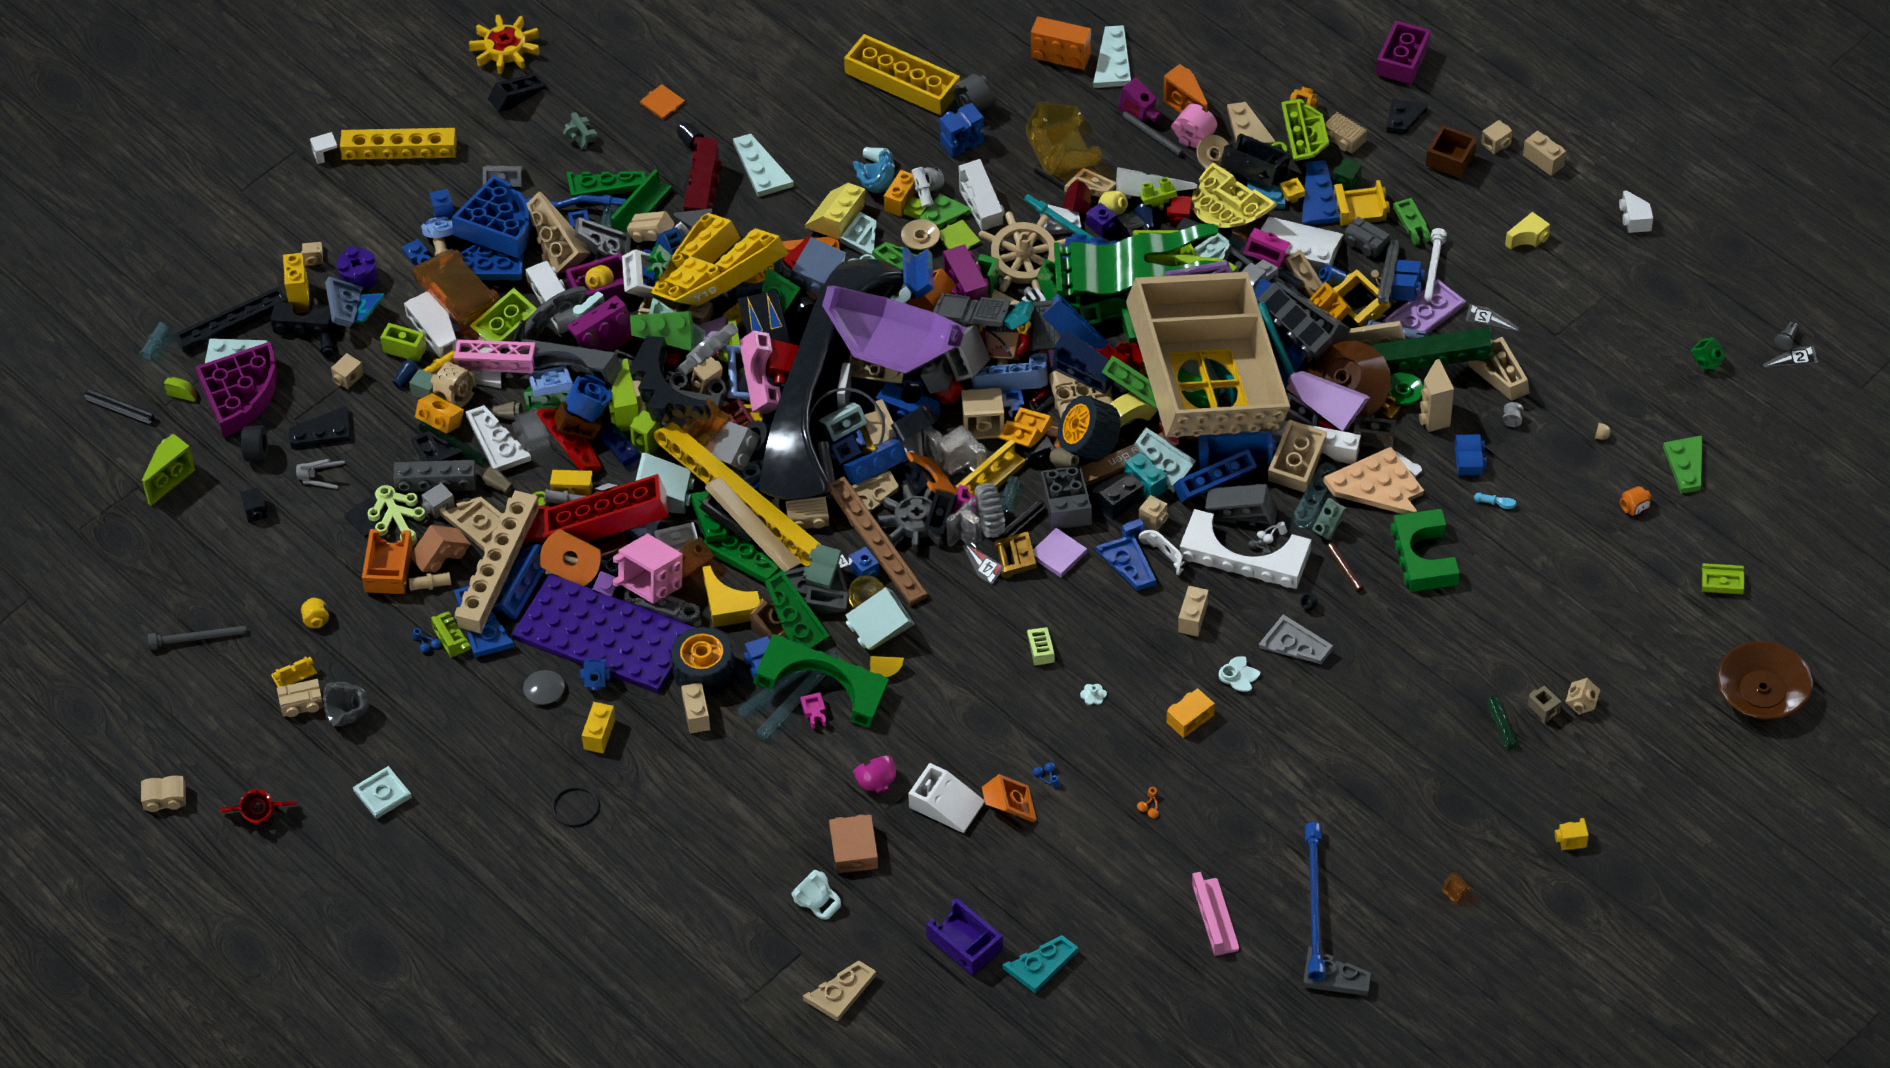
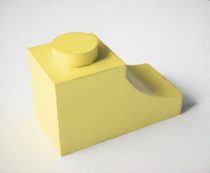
[1505,212,1550,249]

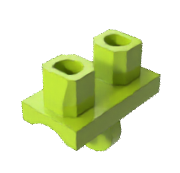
[1139,177,1178,211]

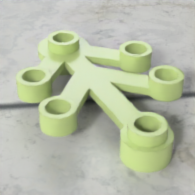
[368,485,425,546]

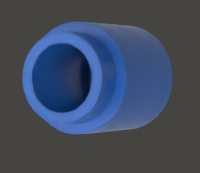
[1319,265,1347,288]

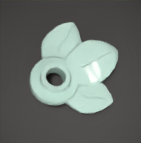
[1219,656,1260,692]

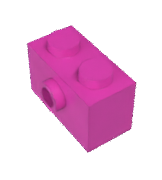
[1243,228,1291,268]

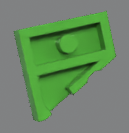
[919,194,971,229]
[872,242,921,271]

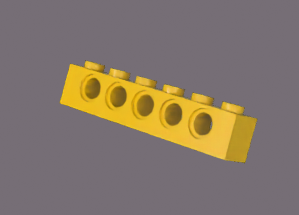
[340,128,457,160]

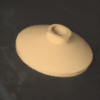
[1197,135,1229,170]
[901,219,940,250]

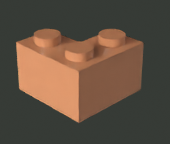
[410,525,471,573]

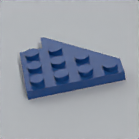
[443,244,524,281]

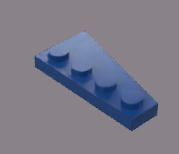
[1302,160,1340,226]
[454,586,514,658]

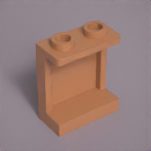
[829,815,878,874]

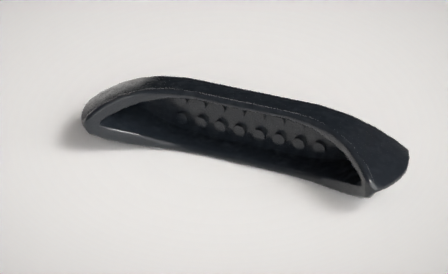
[759,259,904,500]

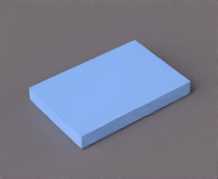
[528,365,573,397]

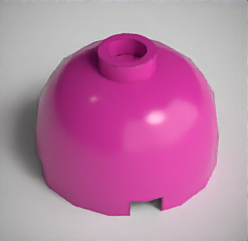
[853,755,896,794]

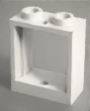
[622,250,667,299]

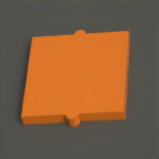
[640,84,685,120]

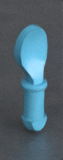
[1474,493,1517,509]

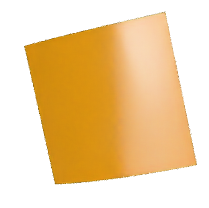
[1309,282,1352,321]
[998,407,1054,448]

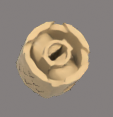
[430,362,477,407]

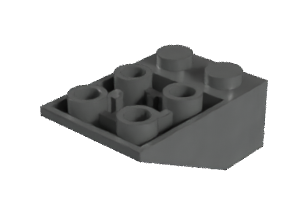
[1041,466,1092,530]

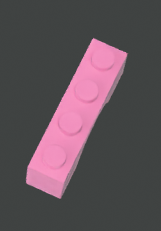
[739,330,781,415]

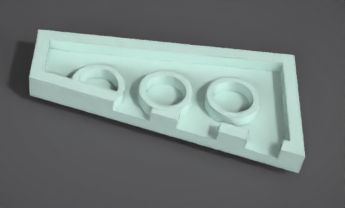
[733,134,794,197]

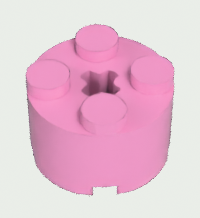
[1171,104,1217,148]

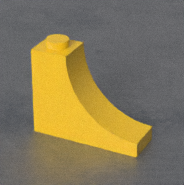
[703,566,763,627]

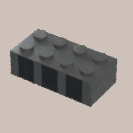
[1257,283,1332,361]

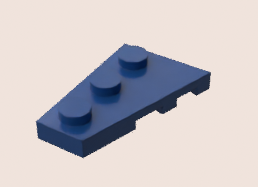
[1096,534,1156,591]

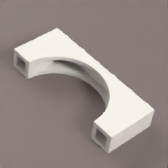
[1180,509,1311,589]

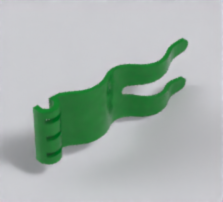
[1054,224,1218,298]

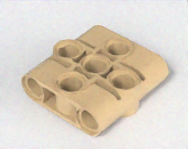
[1048,370,1114,419]

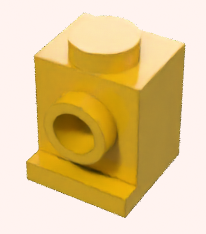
[1555,818,1589,850]

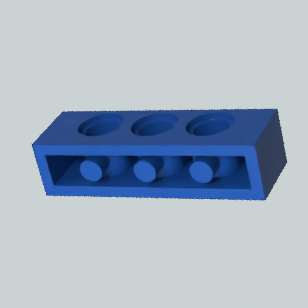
[1173,449,1257,503]

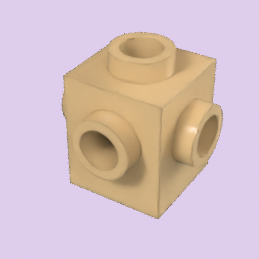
[1566,678,1600,714]

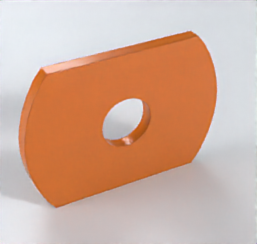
[540,529,601,586]

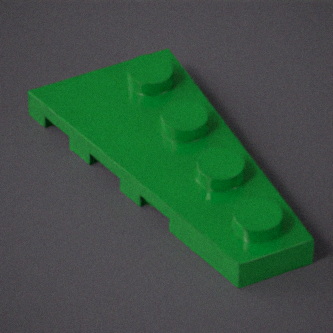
[566,171,646,198]
[701,528,779,583]
[765,570,830,649]

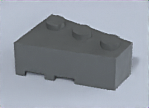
[1205,484,1278,528]

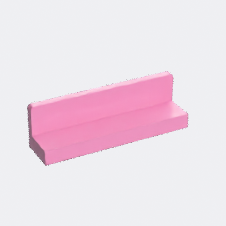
[1192,872,1239,956]

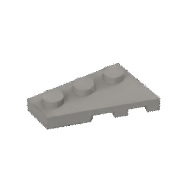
[1258,615,1333,664]

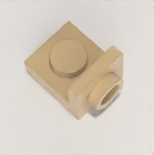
[301,242,323,266]

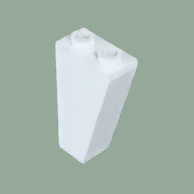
[404,286,457,358]

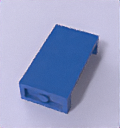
[1198,431,1276,470]

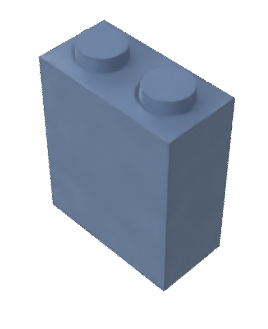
[790,237,846,294]

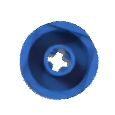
[566,375,612,422]

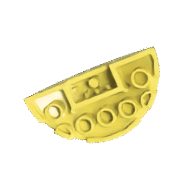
[1192,163,1277,228]

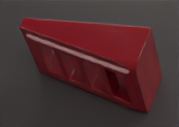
[722,398,754,427]

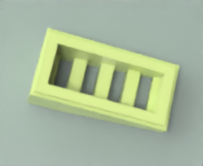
[1027,627,1055,666]

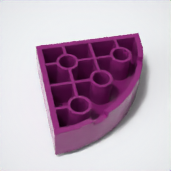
[195,342,277,438]

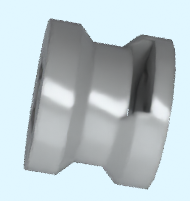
[1502,402,1524,427]

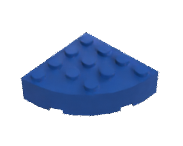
[452,175,531,258]

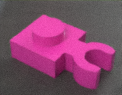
[800,693,826,729]

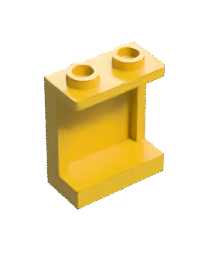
[1334,180,1390,226]

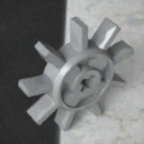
[675,322,739,376]

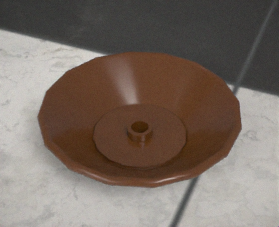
[1305,341,1390,425]
[1716,641,1813,720]

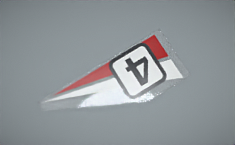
[963,543,1005,584]

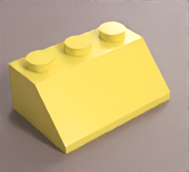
[805,183,865,240]

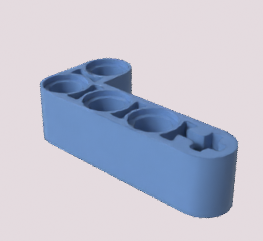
[970,353,1050,391]

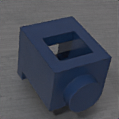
[830,435,863,464]

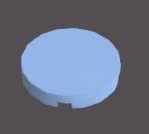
[421,216,453,238]

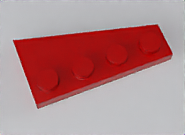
[536,408,601,472]

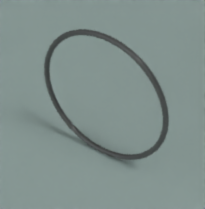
[809,388,885,467]

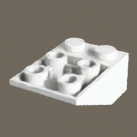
[908,763,985,833]

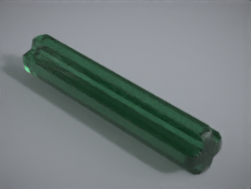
[1487,695,1517,749]

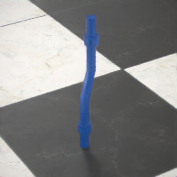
[525,195,627,210]

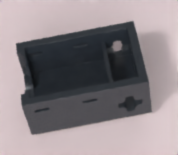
[1220,133,1291,187]

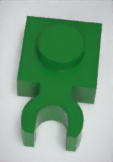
[646,244,672,279]

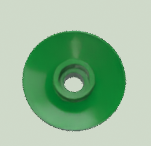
[1387,372,1423,405]

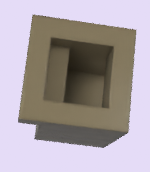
[1528,686,1561,724]

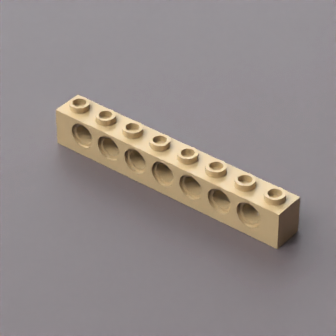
[455,490,539,633]

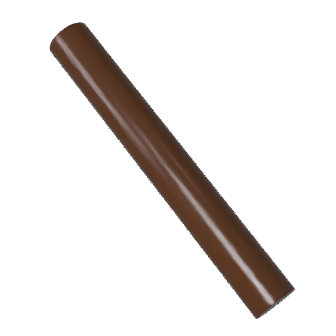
[1326,543,1364,592]

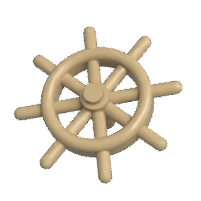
[976,212,1066,292]

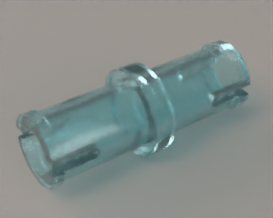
[139,322,169,360]

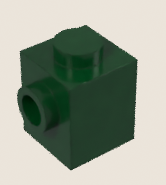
[1333,158,1362,191]

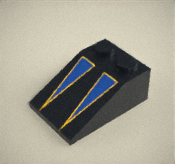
[738,290,790,344]

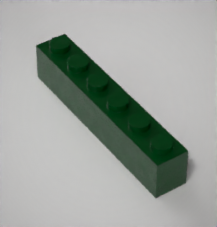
[1373,327,1495,373]

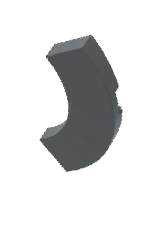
[519,286,587,341]

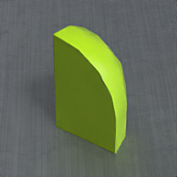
[164,377,197,402]

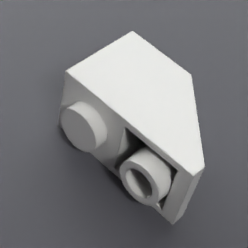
[1619,191,1653,233]

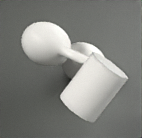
[1257,522,1287,544]

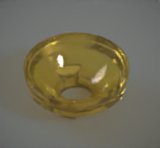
[848,575,884,608]

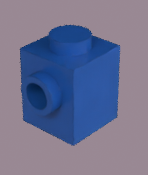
[429,189,454,219]
[849,546,880,584]

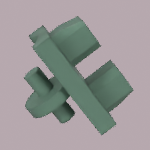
[563,112,597,149]
[1312,498,1346,540]

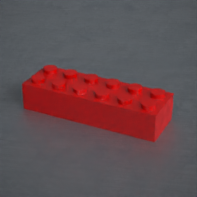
[544,474,668,542]

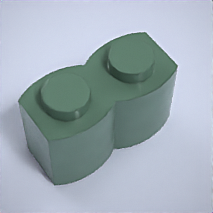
[803,544,841,589]

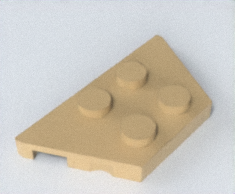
[439,497,502,551]

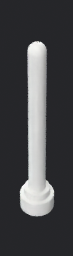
[1424,228,1447,301]

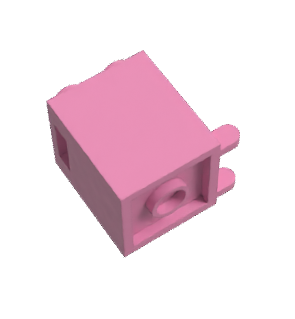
[613,533,683,604]

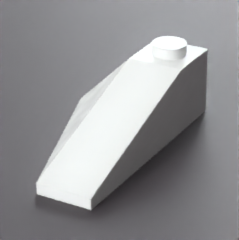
[1116,167,1198,199]

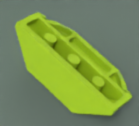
[1281,99,1329,161]

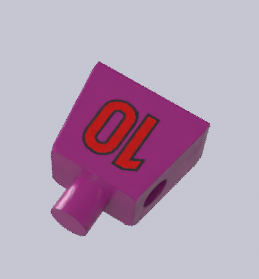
[1118,77,1161,122]

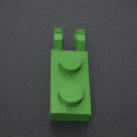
[1393,198,1431,246]

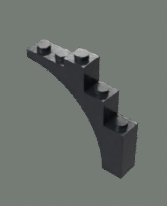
[629,336,712,422]

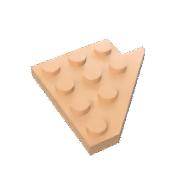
[1323,447,1424,514]

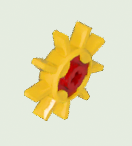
[469,14,540,74]

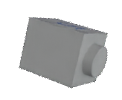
[422,483,455,519]

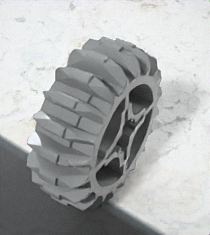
[975,483,1005,538]

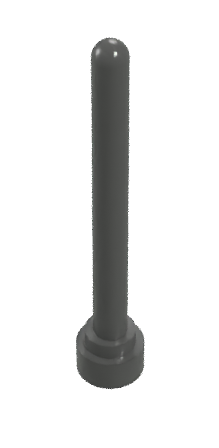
[148,626,248,650]

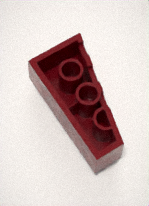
[684,137,723,213]

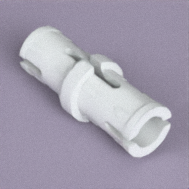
[912,167,934,207]

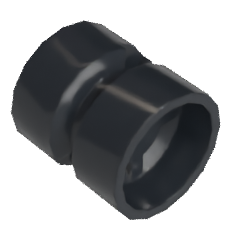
[788,286,815,323]

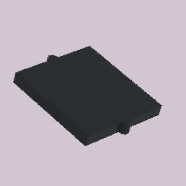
[344,497,386,538]

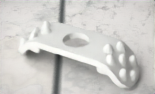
[1139,530,1184,576]

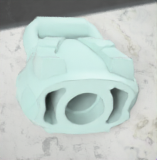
[791,870,841,919]

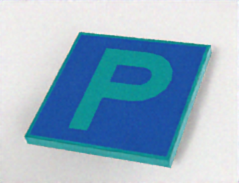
[353,293,385,323]

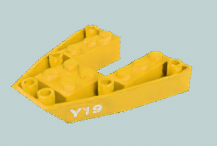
[651,213,788,307]

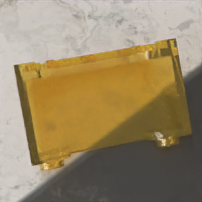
[1026,101,1103,176]

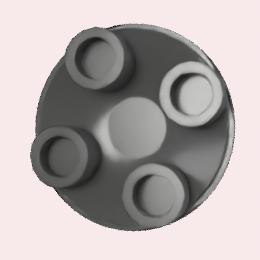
[523,670,565,706]

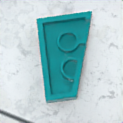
[1002,300,1035,330]
[1003,935,1078,993]

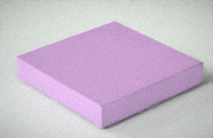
[1033,528,1087,578]

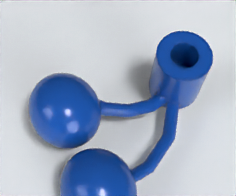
[412,628,442,653]
[1032,762,1061,788]

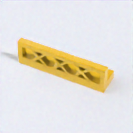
[956,439,1026,497]

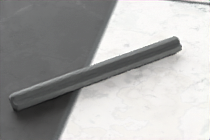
[1377,240,1400,304]

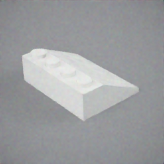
[1261,217,1343,277]

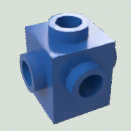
[580,659,610,690]

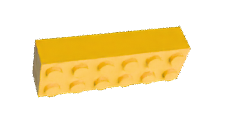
[844,34,960,115]

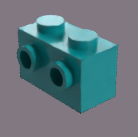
[1124,452,1167,498]

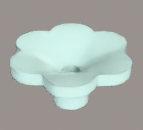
[1080,684,1107,705]

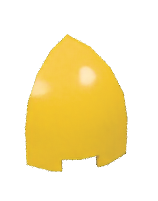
[870,656,904,677]

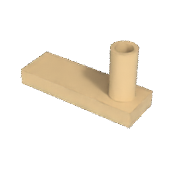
[1283,250,1323,299]

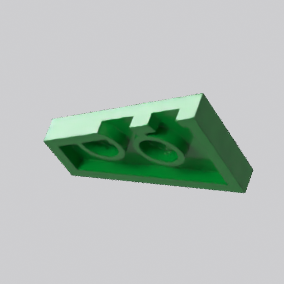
[761,267,801,316]
[691,491,727,542]

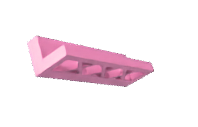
[454,340,536,373]

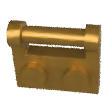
[994,532,1037,578]

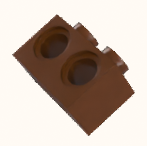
[554,402,602,440]

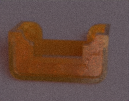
[411,249,500,335]

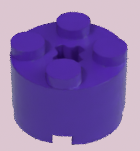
[336,246,378,290]

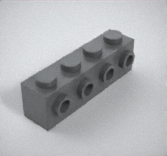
[393,460,477,493]

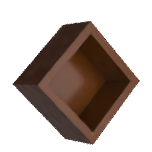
[1426,125,1478,178]

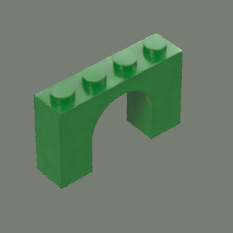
[1390,509,1460,592]

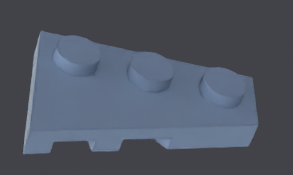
[325,277,363,328]

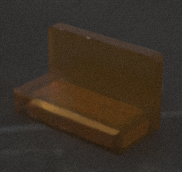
[682,398,731,446]

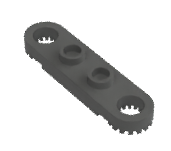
[625,589,701,624]

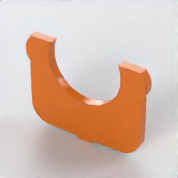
[907,452,956,493]

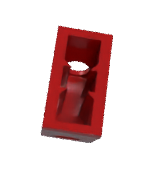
[765,339,799,388]

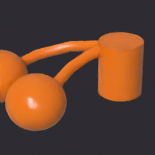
[1137,787,1159,819]

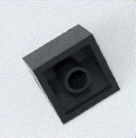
[1088,472,1144,520]

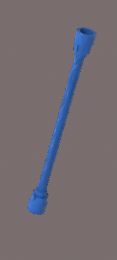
[1305,822,1326,981]

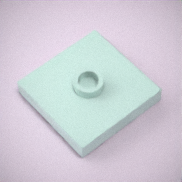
[353,766,412,819]

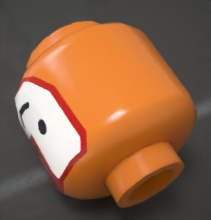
[1620,486,1652,516]

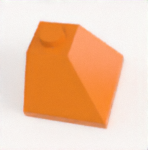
[982,774,1037,822]

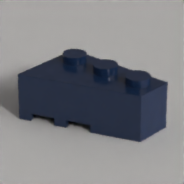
[1053,329,1114,394]

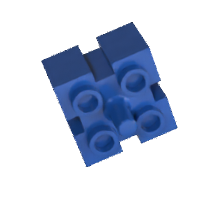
[939,103,984,158]

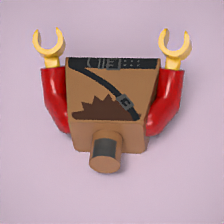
[970,321,1031,366]

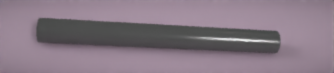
[1122,111,1183,156]

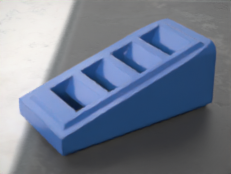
[657,227,683,255]

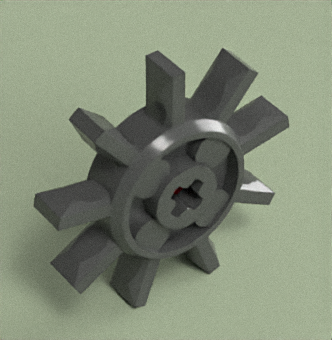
[879,485,955,552]

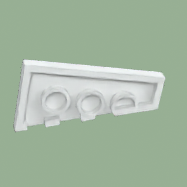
[466,405,532,471]

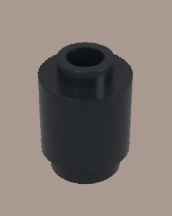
[677,122,704,149]

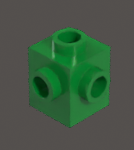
[1690,337,1726,370]

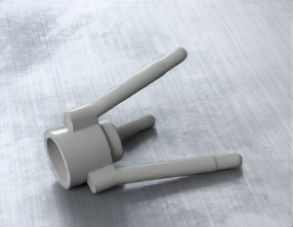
[296,459,345,489]

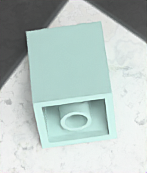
[636,453,695,514]
[845,587,915,651]

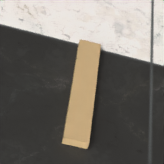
[705,477,801,572]

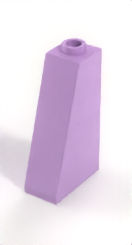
[1286,371,1370,431]

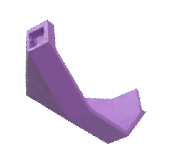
[822,286,966,373]

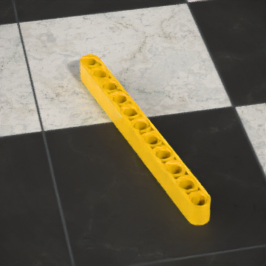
[654,422,821,566]

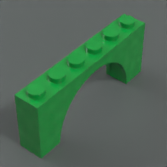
[753,634,889,728]

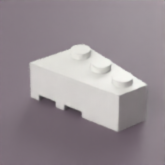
[959,159,1005,231]

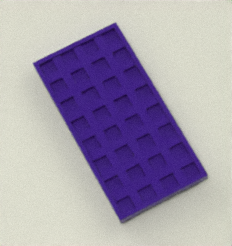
[512,574,695,694]

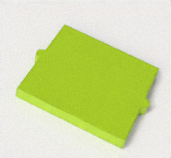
[939,220,981,251]

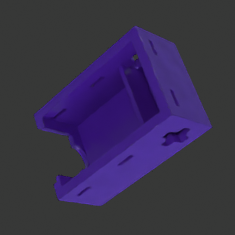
[926,897,1003,976]

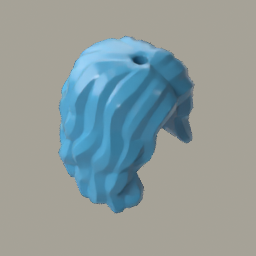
[853,150,895,194]

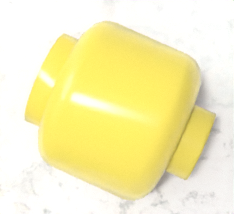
[1098,191,1128,215]

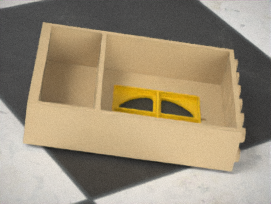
[1126,272,1290,438]

